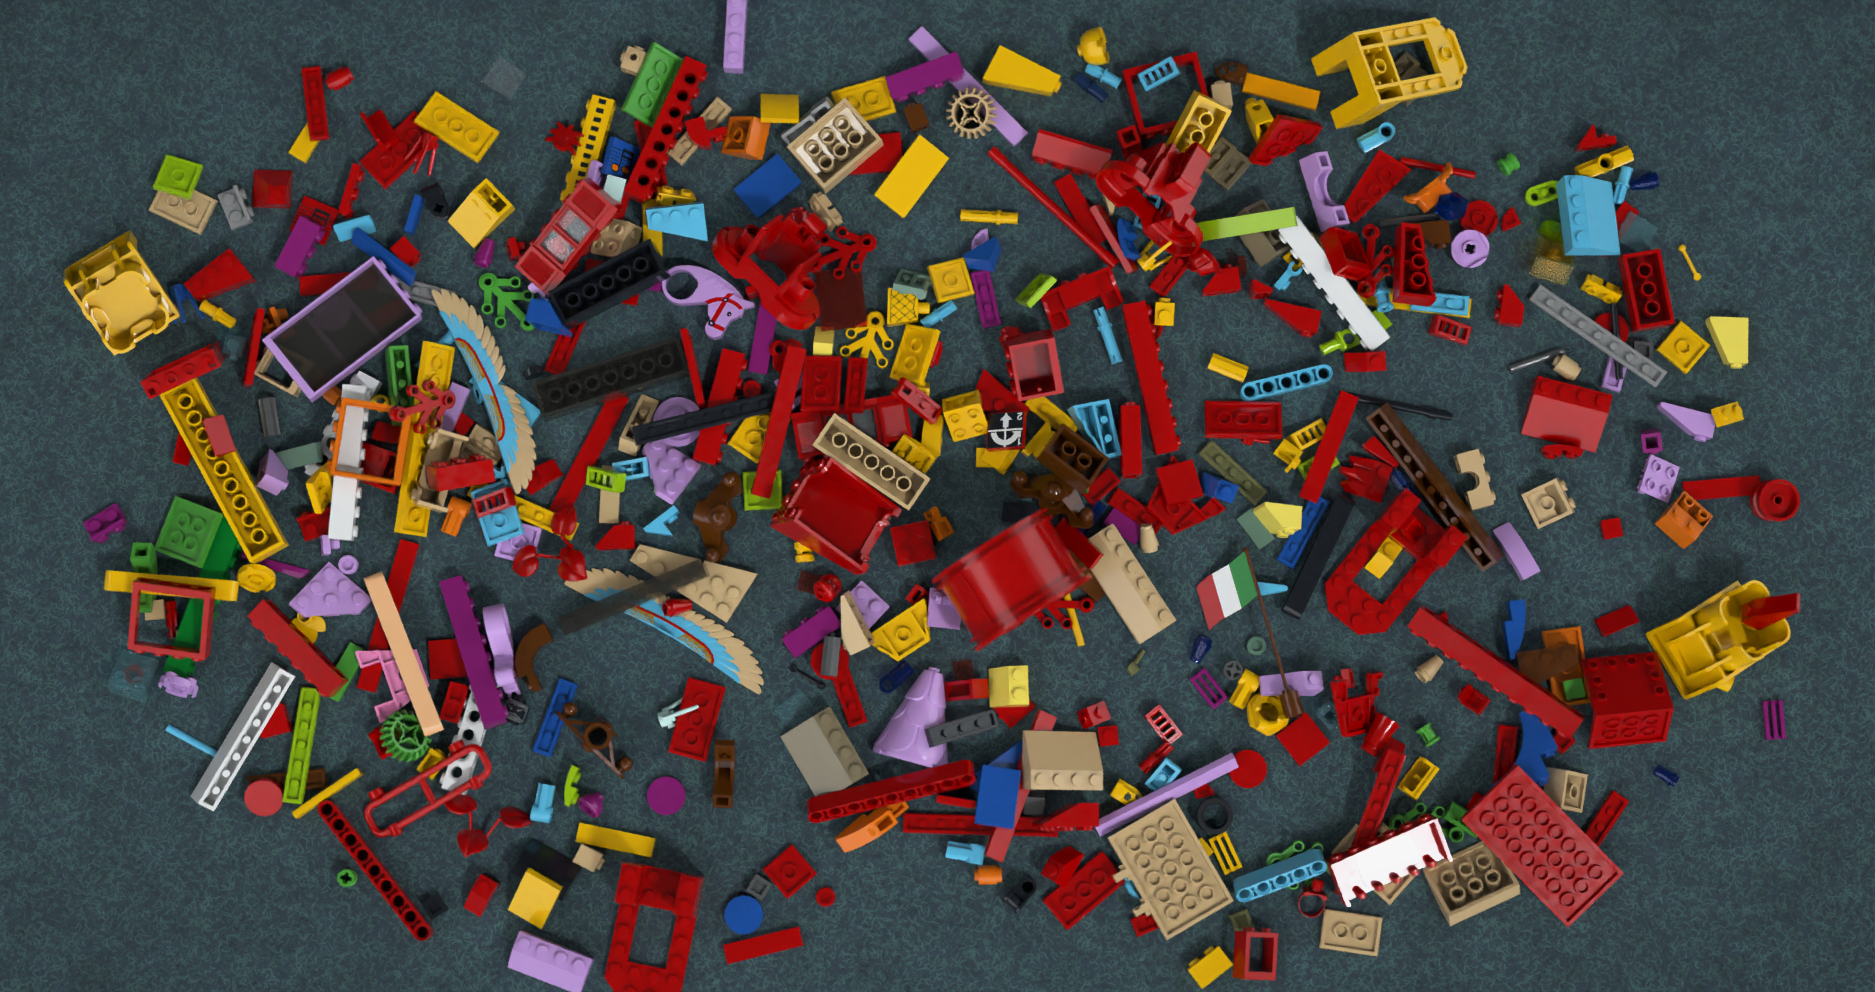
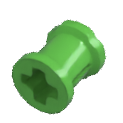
[1416,722,1441,748]
[337,869,358,887]

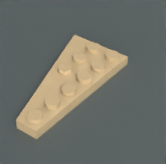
[630,544,758,623]

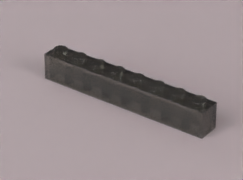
[558,558,711,636]

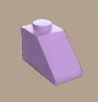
[256,449,289,496]

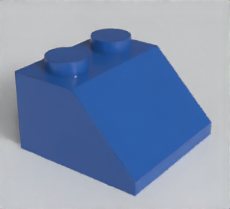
[525,297,573,337]

